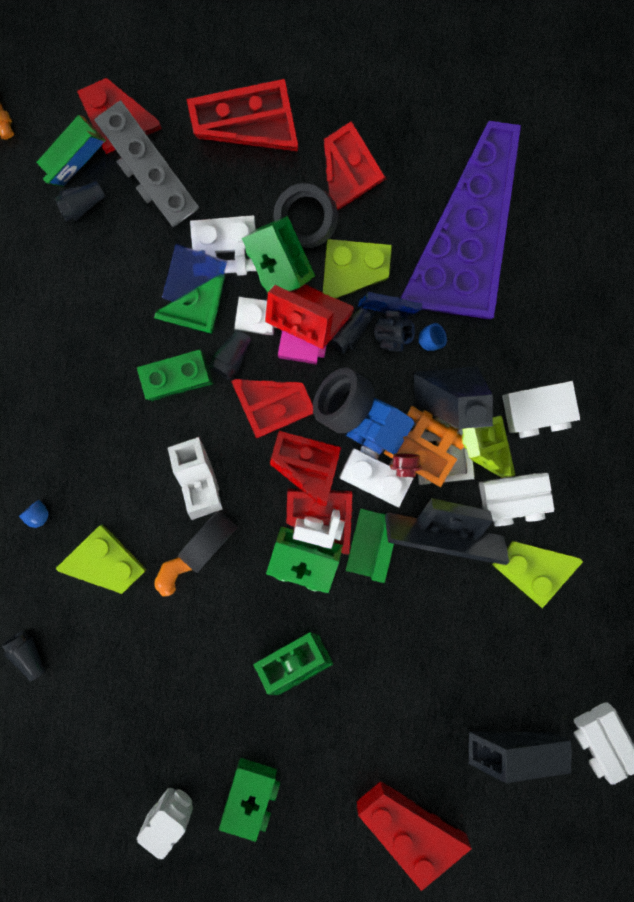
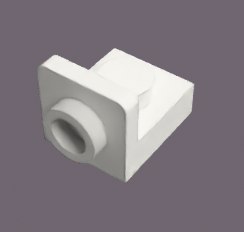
[235,297,277,335]
[293,509,345,549]

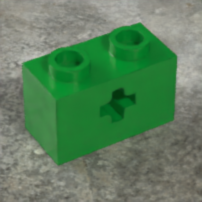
[241,216,315,293]
[137,350,213,401]
[266,526,343,593]
[253,633,333,695]
[219,758,280,842]

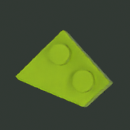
[323,239,392,298]
[462,416,516,478]
[56,524,147,594]
[492,541,583,608]

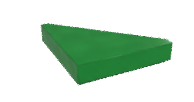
[154,273,225,334]

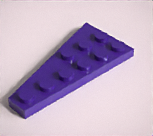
[397,121,521,319]

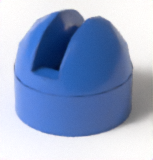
[418,323,447,351]
[19,500,48,528]

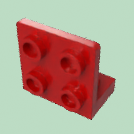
[265,284,354,349]

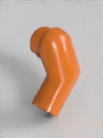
[155,558,192,596]

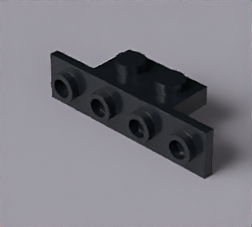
[385,498,510,565]

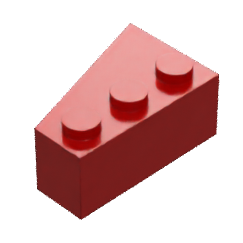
[187,79,298,151]
[357,782,472,891]

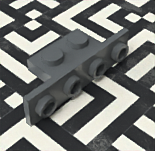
[94,100,199,227]

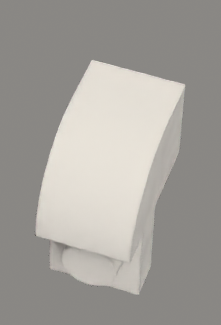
[168,437,222,520]

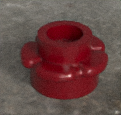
[389,453,423,477]

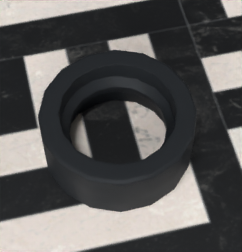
[273,183,338,248]
[313,367,374,433]
[178,511,237,573]

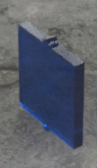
[162,244,228,302]
[358,292,422,317]

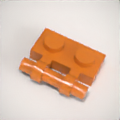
[383,406,464,487]

